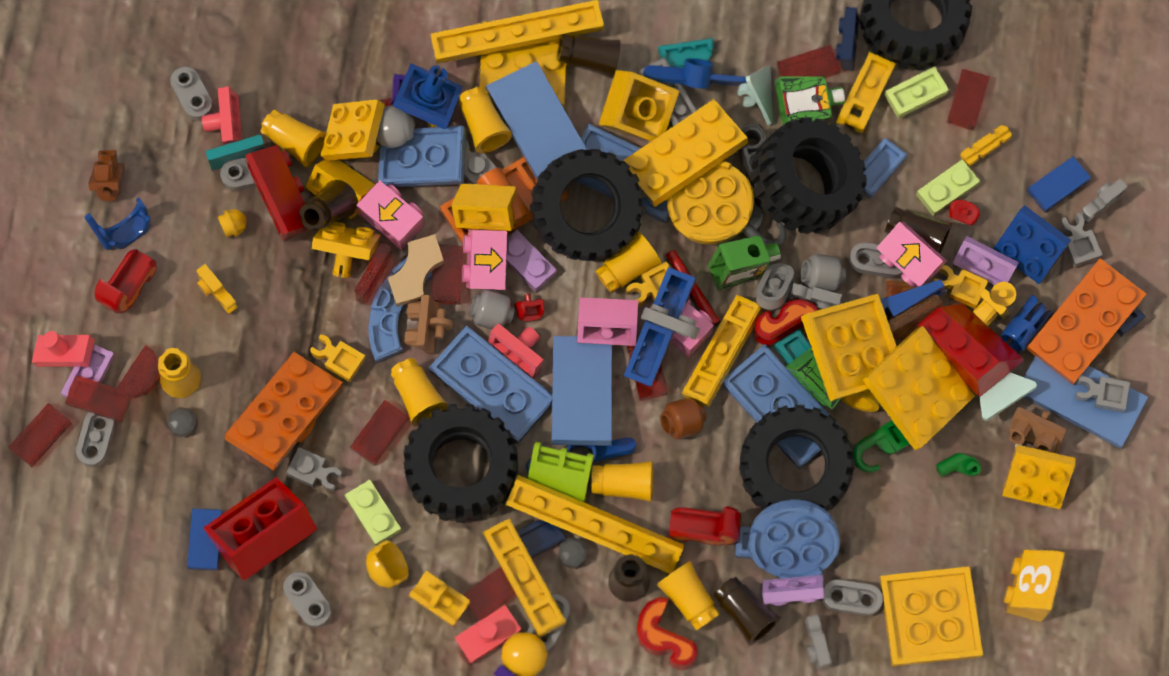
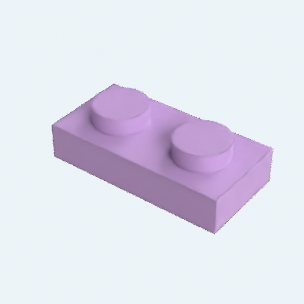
[506,230,557,292]
[952,236,1019,285]
[61,344,115,408]
[763,575,824,606]

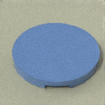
[749,500,840,579]

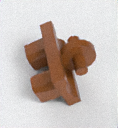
[88,150,125,202]

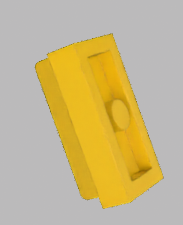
[305,159,375,219]
[451,184,517,231]

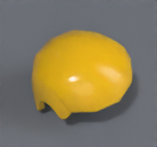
[365,540,409,589]
[501,632,548,676]

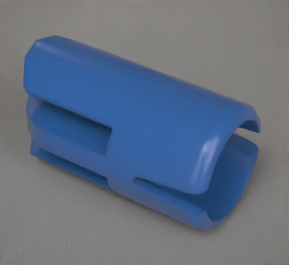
[1001,295,1054,352]

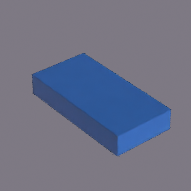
[1027,156,1091,213]
[187,509,223,571]

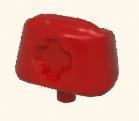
[949,200,980,226]
[514,294,545,322]

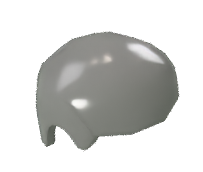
[376,105,416,148]

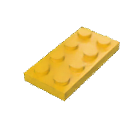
[623,99,748,207]

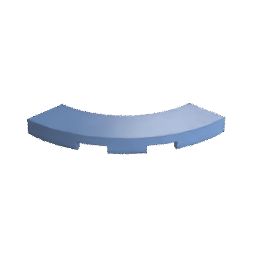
[368,258,433,363]

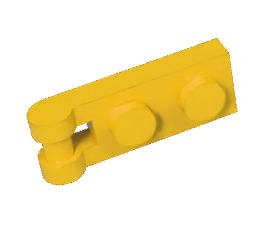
[836,52,895,134]

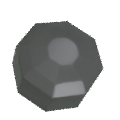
[167,407,198,438]
[558,538,588,569]

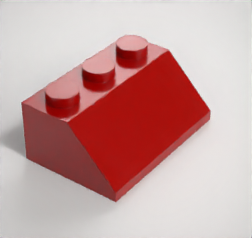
[245,145,309,241]
[917,304,1023,397]
[203,477,317,581]

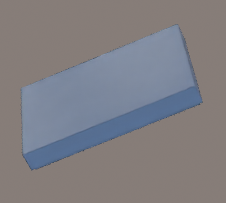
[378,126,466,187]

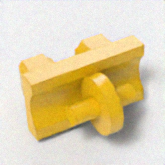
[973,282,1017,326]
[409,571,471,627]

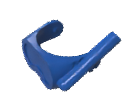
[85,197,151,250]

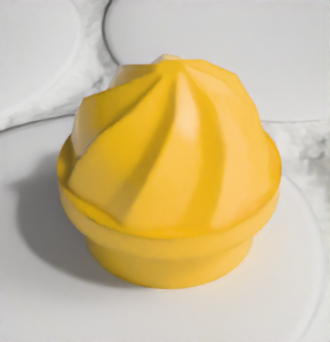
[218,209,247,238]

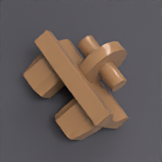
[404,295,454,354]
[1008,406,1067,454]

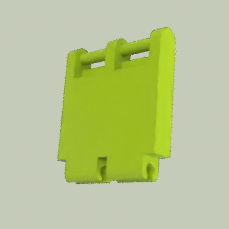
[528,441,594,503]

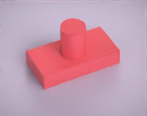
[202,86,243,145]
[488,323,544,379]
[32,331,95,367]
[454,605,522,664]

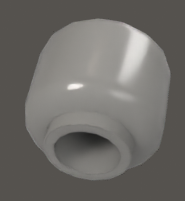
[800,254,846,292]
[469,289,515,330]

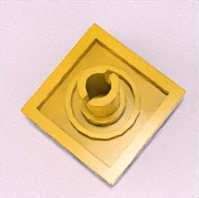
[320,99,385,161]
[311,221,381,278]
[1002,445,1076,509]

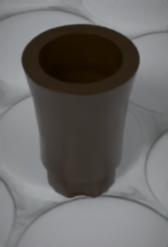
[557,35,621,79]
[299,180,358,230]
[885,207,952,254]
[608,554,650,602]
[714,577,781,646]

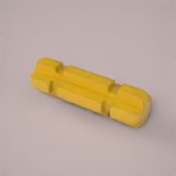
[960,125,1012,166]

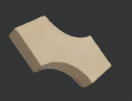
[388,234,444,307]

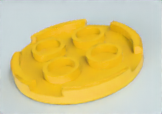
[667,161,754,245]

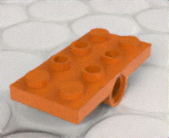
[439,157,568,245]
[1027,258,1147,385]
[225,352,343,471]

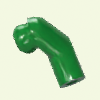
[935,453,982,477]

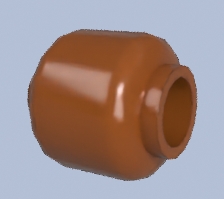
[660,398,706,440]

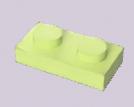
[884,67,949,119]
[916,160,980,217]
[345,480,401,546]

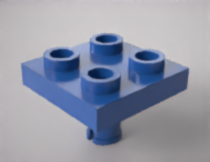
[393,63,463,130]
[993,205,1071,284]

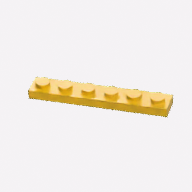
[430,0,604,64]
[506,475,684,574]

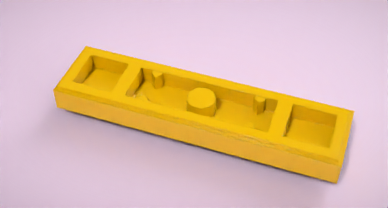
[682,295,764,408]
[483,518,566,638]

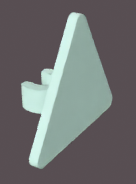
[738,66,773,125]
[980,372,1037,421]

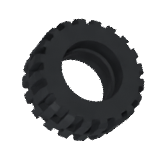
[860,0,972,70]
[751,117,867,234]
[530,149,645,261]
[403,404,518,523]
[739,405,855,511]

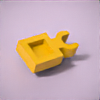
[626,261,670,307]
[196,264,238,314]
[933,265,988,309]
[310,334,366,382]

